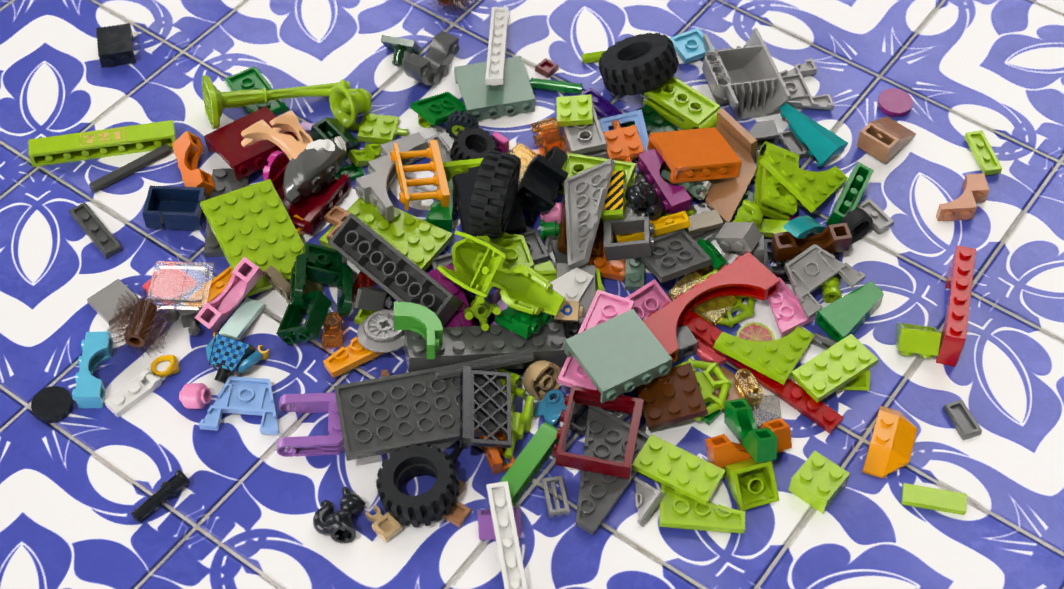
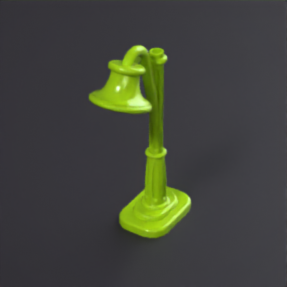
[202,75,372,129]

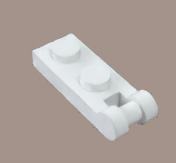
[104,368,162,417]

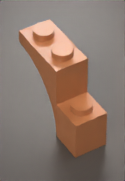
[936,173,990,221]

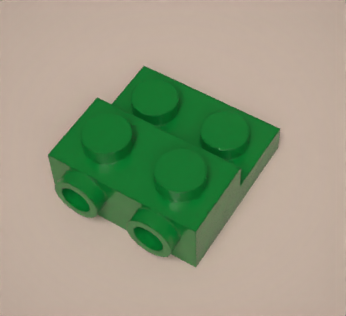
[495,306,552,339]

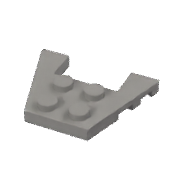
[780,58,834,110]
[784,244,866,319]

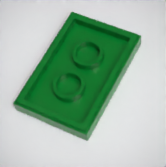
[410,91,466,126]

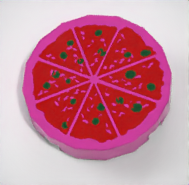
[263,150,289,181]

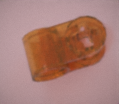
[322,312,343,350]

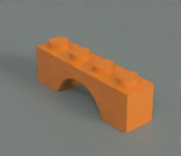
[172,131,216,195]
[705,418,792,469]

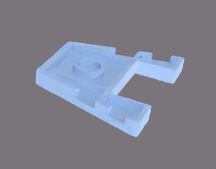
[199,376,279,435]

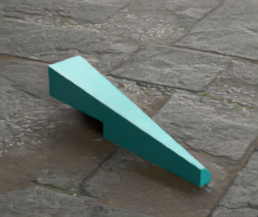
[779,103,848,167]

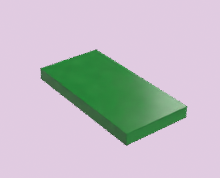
[224,66,288,116]

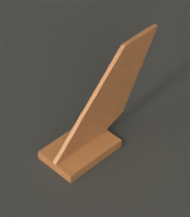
[705,108,757,222]

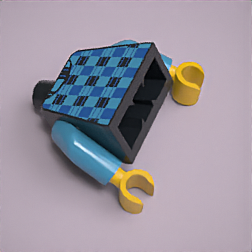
[206,332,269,384]

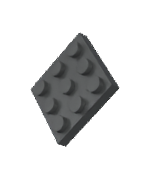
[639,229,712,283]

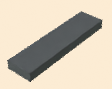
[69,202,123,259]

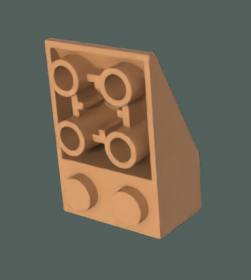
[857,116,916,164]

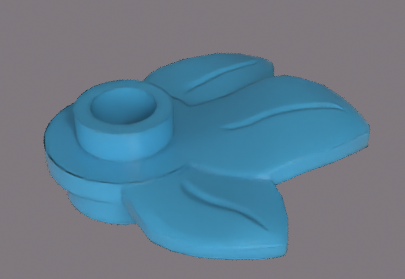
[534,389,574,426]

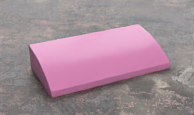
[625,279,672,321]

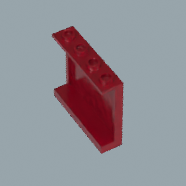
[204,106,298,180]
[271,162,351,235]

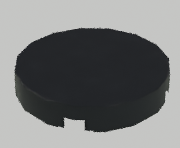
[31,386,73,423]

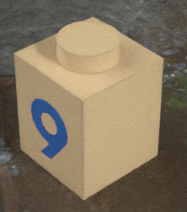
[554,300,583,322]

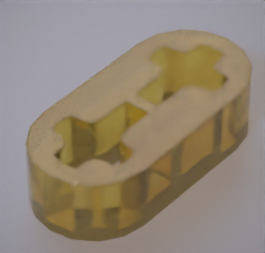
[734,369,763,404]

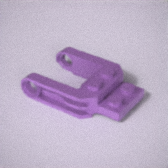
[276,392,345,457]

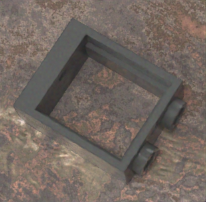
[604,216,655,261]

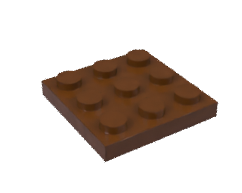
[636,363,708,430]

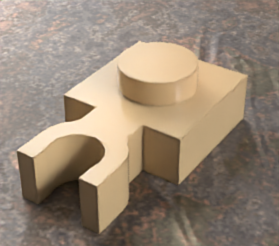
[365,505,402,543]

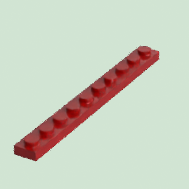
[679,310,844,434]

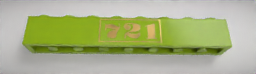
[29,120,177,167]

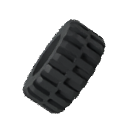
[376,443,460,527]

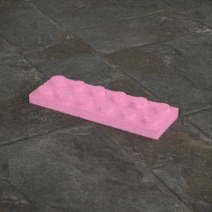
[557,290,634,391]

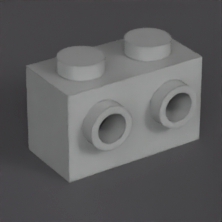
[715,222,762,252]

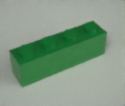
[826,162,874,225]

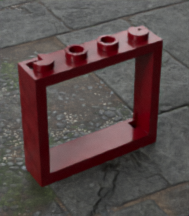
[552,386,644,479]

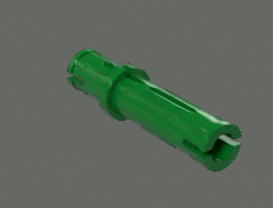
[530,77,582,95]

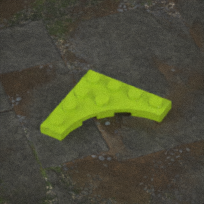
[759,150,848,213]
[713,326,814,385]
[659,484,745,534]

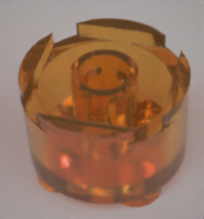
[530,117,565,157]

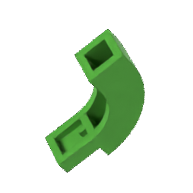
[394,302,443,359]

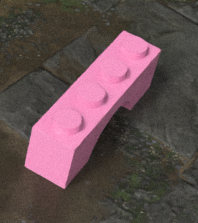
[195,257,264,333]

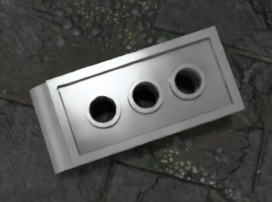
[555,103,608,159]

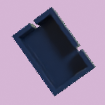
[142,185,207,230]

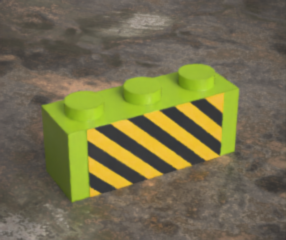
[601,166,627,225]

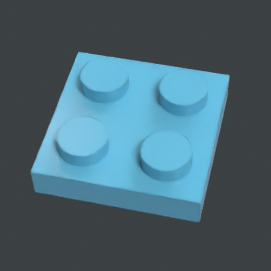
[669,28,715,64]

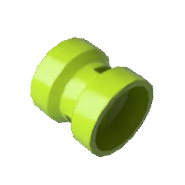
[821,277,842,303]

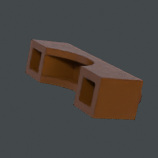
[771,222,852,262]

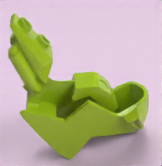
[437,230,566,316]

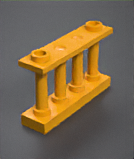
[390,140,450,211]

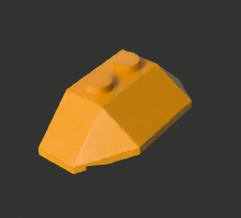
[862,406,917,479]

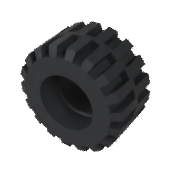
[450,127,498,161]

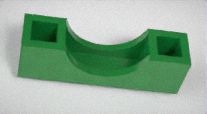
[724,398,777,463]

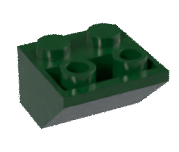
[310,117,360,153]

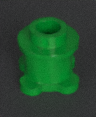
[540,220,560,240]

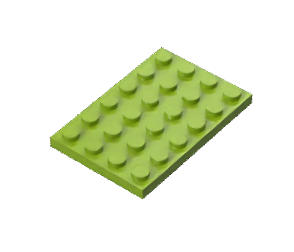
[200,179,304,298]
[319,197,454,271]

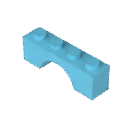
[72,331,114,408]

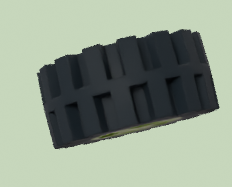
[445,110,479,138]

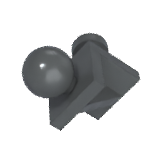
[165,301,202,336]

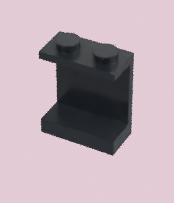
[96,23,136,68]
[516,154,569,214]

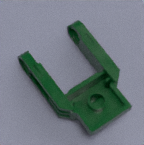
[290,242,352,317]

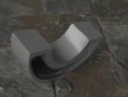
[403,31,459,85]

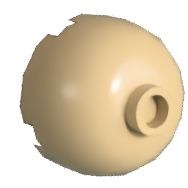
[523,360,561,401]

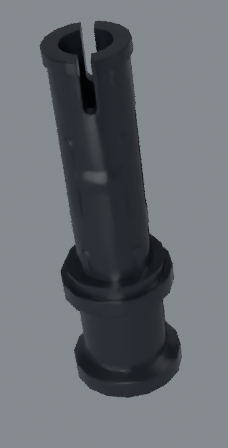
[130,469,190,523]

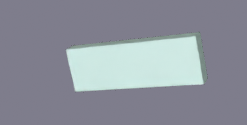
[219,298,264,340]

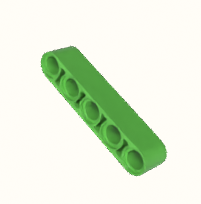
[500,422,559,507]

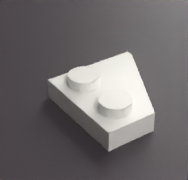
[550,267,594,301]

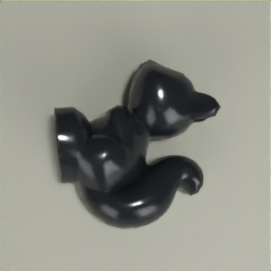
[625,181,664,219]
[313,486,366,543]

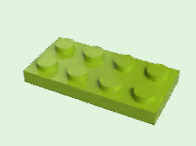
[791,334,879,403]
[631,434,726,506]

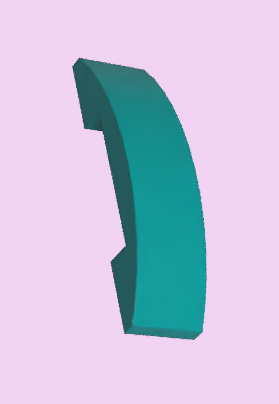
[783,216,826,239]

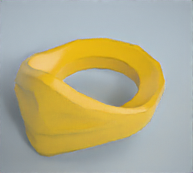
[151,354,180,377]

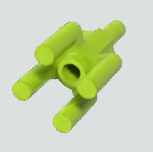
[464,294,501,331]
[503,393,535,459]

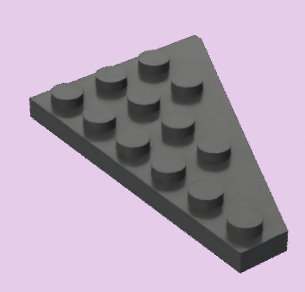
[575,406,650,535]

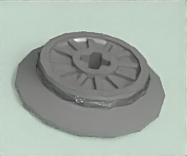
[357,310,405,353]

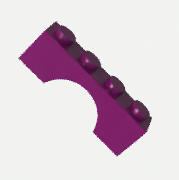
[637,148,691,215]

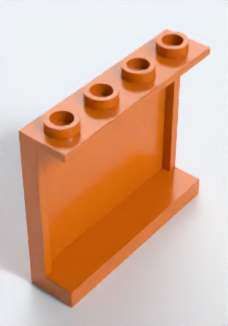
[647,127,742,184]

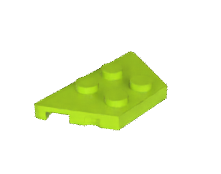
[490,232,534,270]

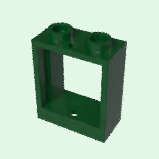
[276,290,332,345]

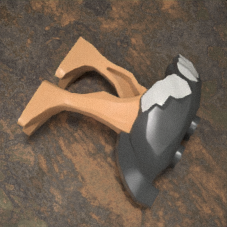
[241,110,347,205]

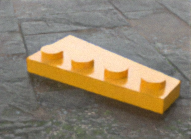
[323,337,383,378]

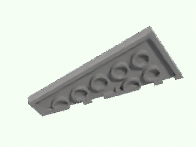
[564,158,615,270]

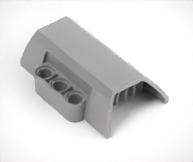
[702,28,791,121]

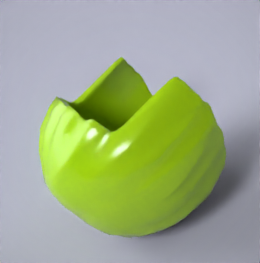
[732,200,763,228]

